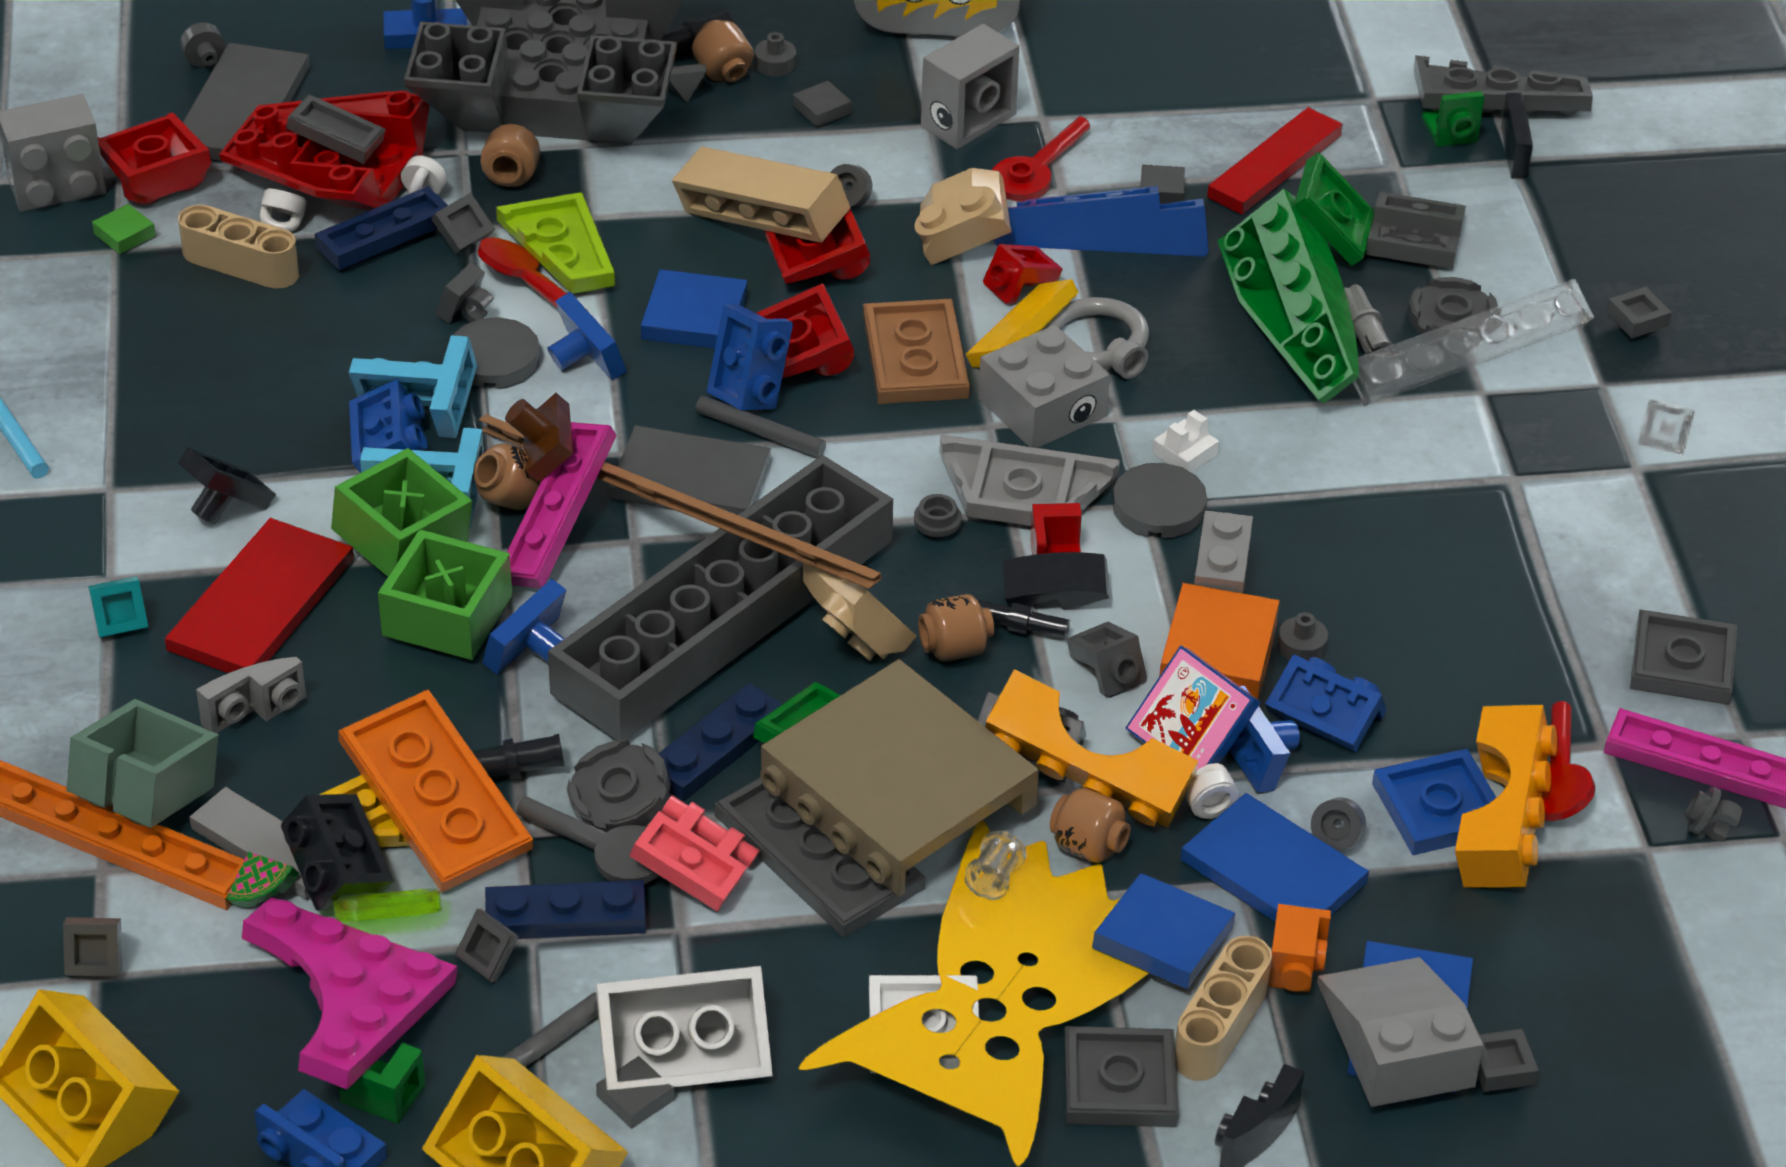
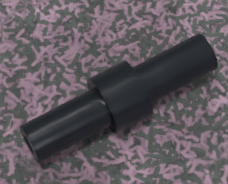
[977,599,1070,639]

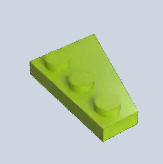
[496,192,615,294]

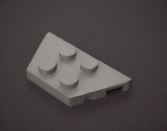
[939,434,1120,526]

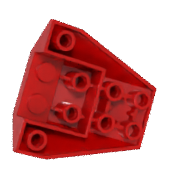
[219,90,430,210]

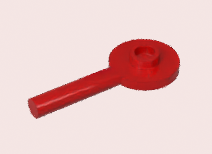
[992,116,1090,201]
[477,237,588,311]
[1541,701,1596,821]

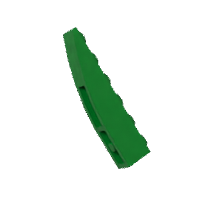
[1217,189,1359,404]

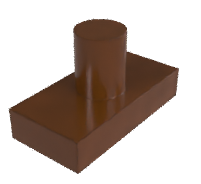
[505,393,573,483]

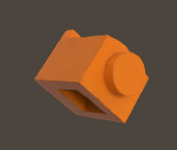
[1268,904,1331,992]

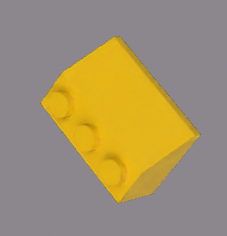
[0,989,180,1167]
[422,1055,628,1167]

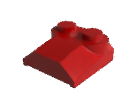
[98,112,211,205]
[764,209,871,284]
[756,283,854,378]

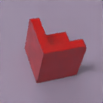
[1030,503,1082,555]

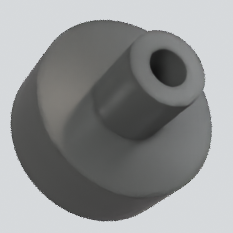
[180,23,226,67]
[754,32,796,77]
[830,164,873,208]
[1277,612,1328,661]
[1311,797,1366,851]

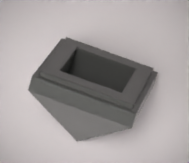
[668,64,706,103]
[455,909,519,983]

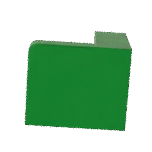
[338,1042,426,1124]

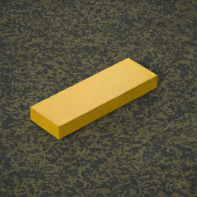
[965,279,1079,368]

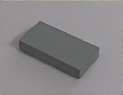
[286,94,386,164]

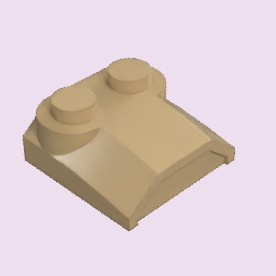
[914,168,1011,266]
[803,563,917,661]

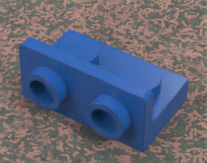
[706,304,793,411]
[349,379,428,473]
[1265,654,1387,752]
[254,1089,387,1167]

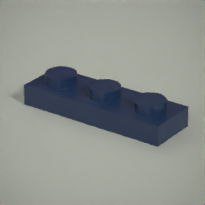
[315,186,448,270]
[658,682,782,802]
[485,880,646,939]

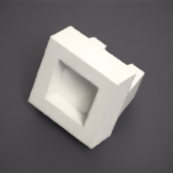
[1152,410,1219,473]

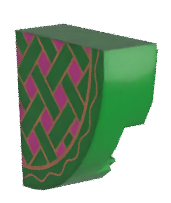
[226,851,299,907]

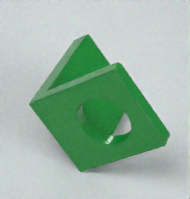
[1422,91,1485,147]

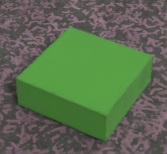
[92,204,156,255]

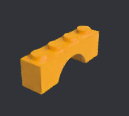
[986,669,1198,828]
[1455,705,1557,888]

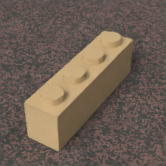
[672,146,851,243]

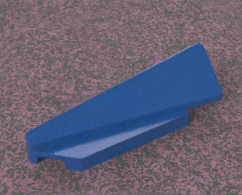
[993,186,1209,257]

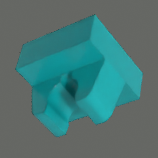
[88,576,148,637]

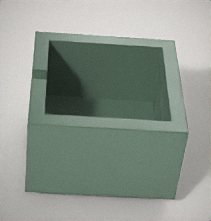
[67,699,219,828]

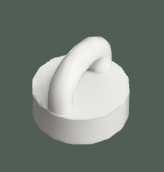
[401,156,447,195]
[260,188,307,232]
[1185,763,1239,819]

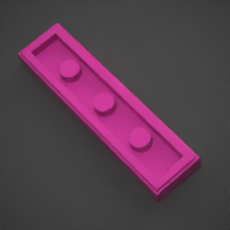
[507,422,617,588]
[1604,708,1786,809]

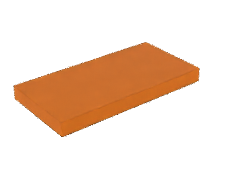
[338,689,533,893]

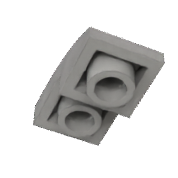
[196,657,306,733]

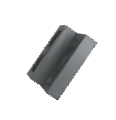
[1365,192,1466,269]

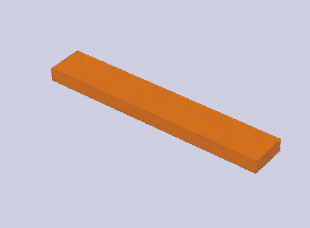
[0,760,245,910]

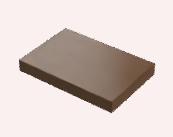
[863,299,970,404]

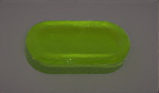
[334,889,442,922]

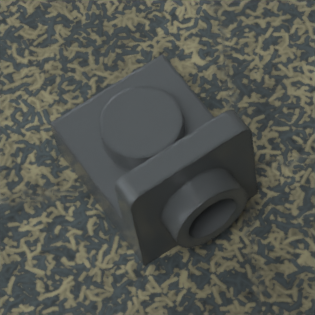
[1066,622,1147,696]

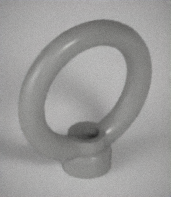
[1042,297,1149,379]

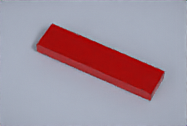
[1207,107,1343,215]

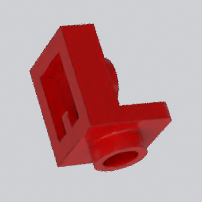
[983,244,1063,304]

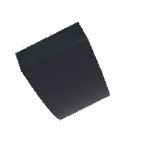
[1003,552,1110,610]
[1215,1064,1304,1167]

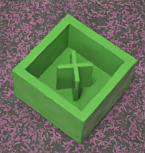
[331,448,472,576]
[378,529,512,660]

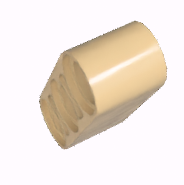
[178,205,299,289]
[1175,935,1272,1081]

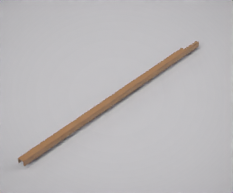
[478,414,882,589]

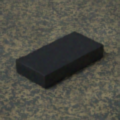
[1501,93,1533,179]

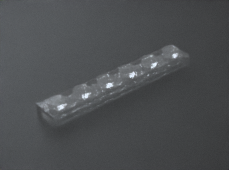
[1353,279,1594,406]

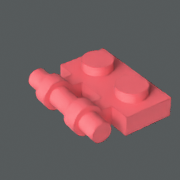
[629,795,760,912]

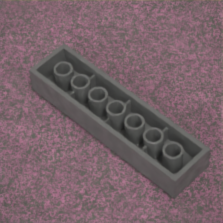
[548,455,894,740]

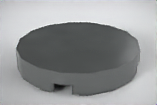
[1408,277,1499,346]
[453,317,540,388]
[1113,463,1207,538]
[567,740,671,832]

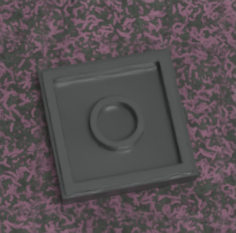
[1630,609,1738,705]
[1064,1026,1178,1127]

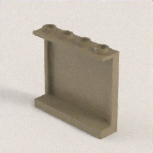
[760,659,1039,897]

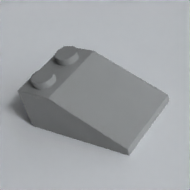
[1317,957,1483,1107]

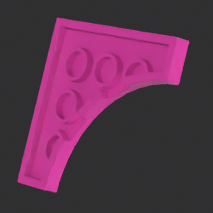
[242,897,457,1089]

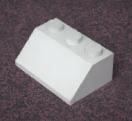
[595,966,773,1090]

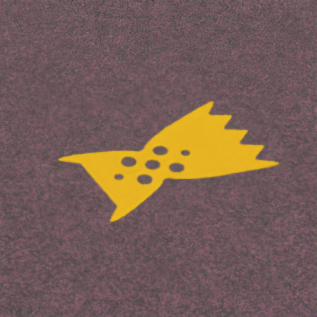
[799,821,1149,1166]

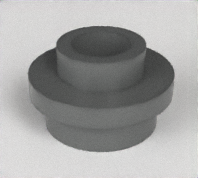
[914,494,962,537]

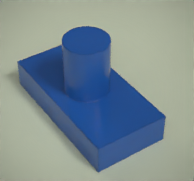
[383,0,467,49]
[547,292,627,381]
[482,578,567,675]
[1229,686,1300,793]

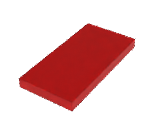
[165,518,354,673]

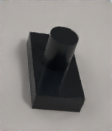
[178,447,276,525]

